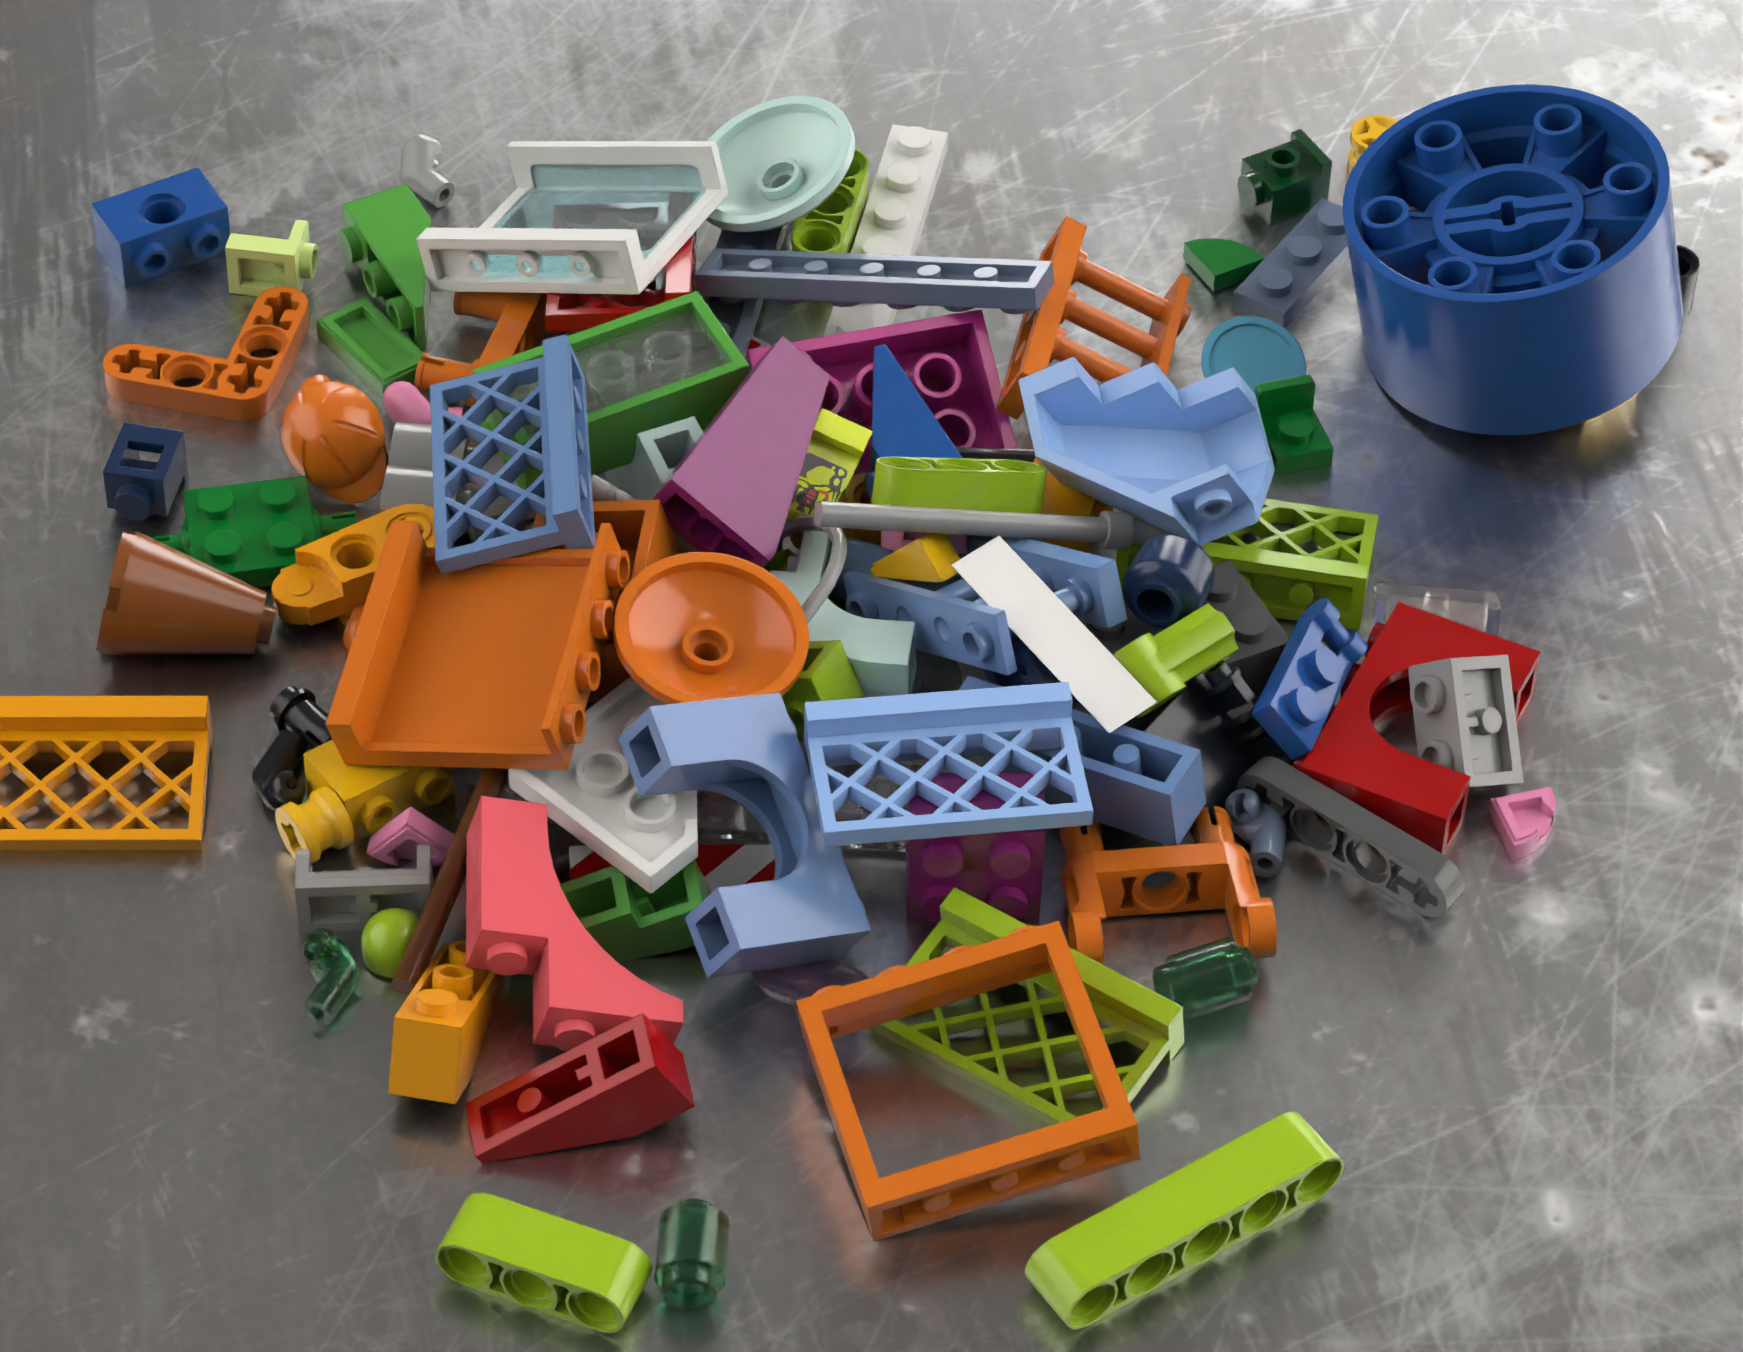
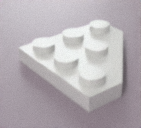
[508,677,698,894]

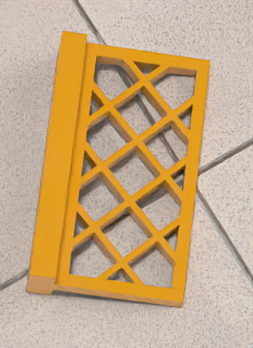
[0,696,214,851]

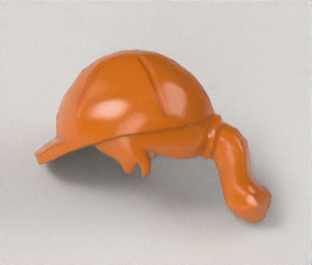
[280,374,388,504]

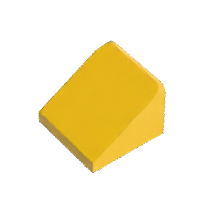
[870,533,960,582]

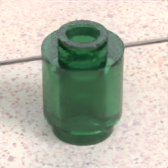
[1152,937,1258,1020]
[654,1199,730,1310]

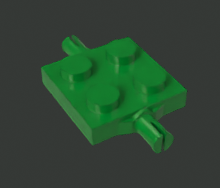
[151,475,358,587]

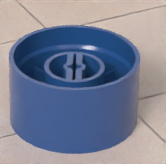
[1342,84,1683,435]

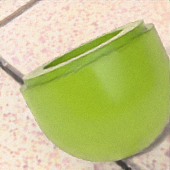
[361,908,419,978]

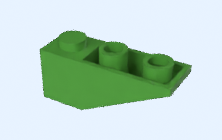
[338,184,431,351]

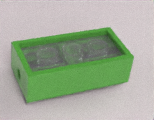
[473,291,750,490]

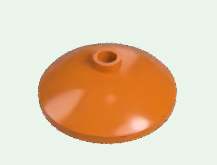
[613,552,809,704]

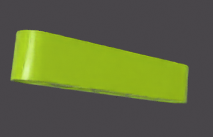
[1024,1112,1344,1329]

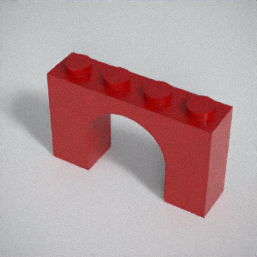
[1293,602,1541,855]

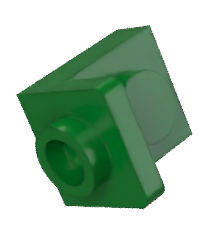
[1254,374,1334,476]

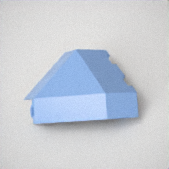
[1018,357,1275,546]

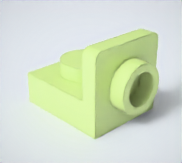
[225,220,319,296]

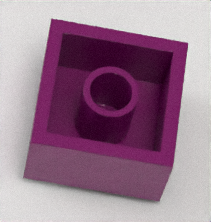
[906,772,1045,922]

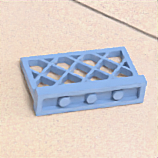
[804,682,1093,847]

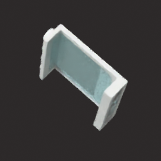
[416,141,729,294]

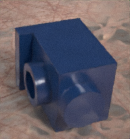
[103,422,189,521]

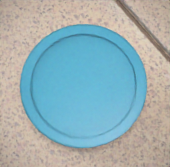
[1201,316,1306,392]

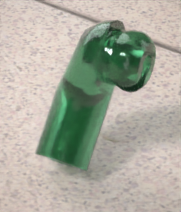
[301,928,360,1025]

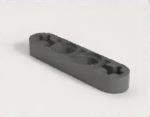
[1237,756,1465,918]

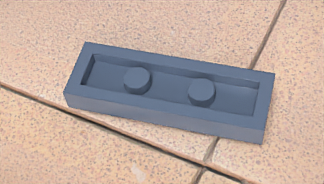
[1232,198,1350,328]

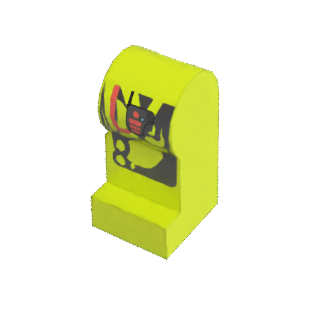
[786,408,873,534]

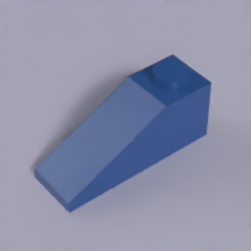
[865,344,963,500]

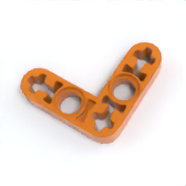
[102,286,310,422]

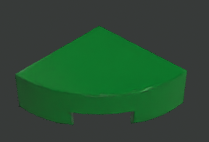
[1183,238,1264,292]

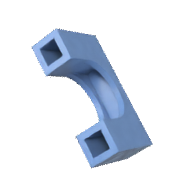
[618,693,871,979]

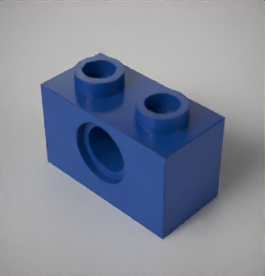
[91,167,230,288]

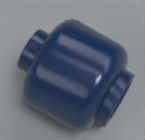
[1122,534,1215,630]

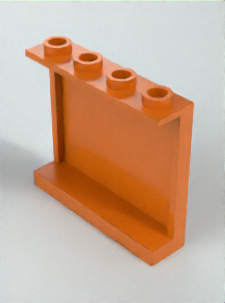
[325,521,630,770]

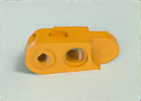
[271,503,435,627]

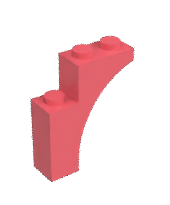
[466,796,684,1052]

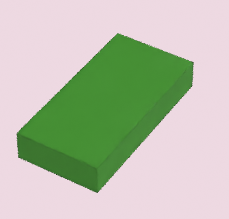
[316,297,424,399]

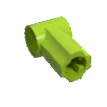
[1113,603,1239,719]

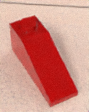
[465,1013,695,1163]

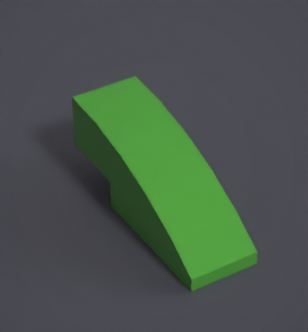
[560,859,711,961]

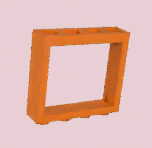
[796,920,1141,1242]

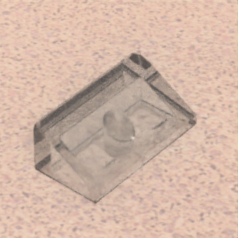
[1371,581,1501,636]

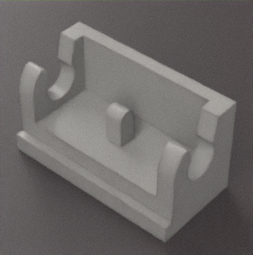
[294,845,433,933]

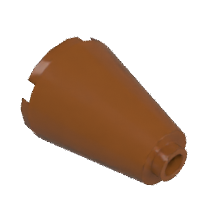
[96,529,277,655]

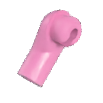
[382,381,464,424]

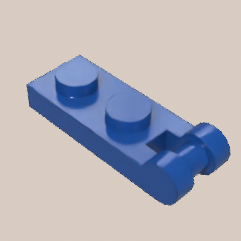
[1251,598,1368,760]

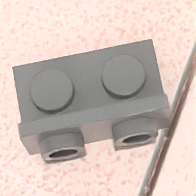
[1408,655,1524,789]

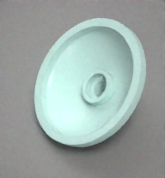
[693,96,855,232]

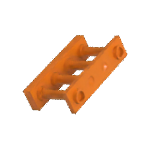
[996,216,1192,420]

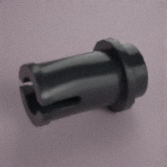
[269,686,332,750]

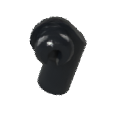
[252,730,307,811]

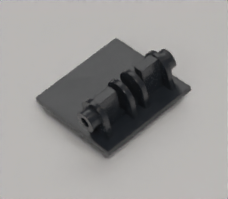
[1143,660,1295,825]

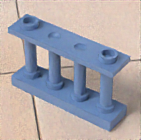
[842,535,1127,675]

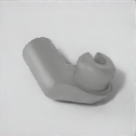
[400,134,455,208]

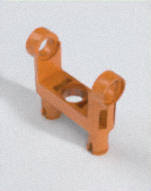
[415,292,615,407]
[1059,806,1277,965]

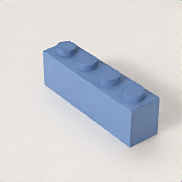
[946,675,1206,846]

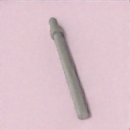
[814,501,1172,550]

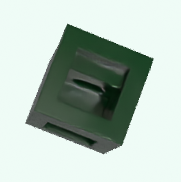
[1237,129,1332,226]

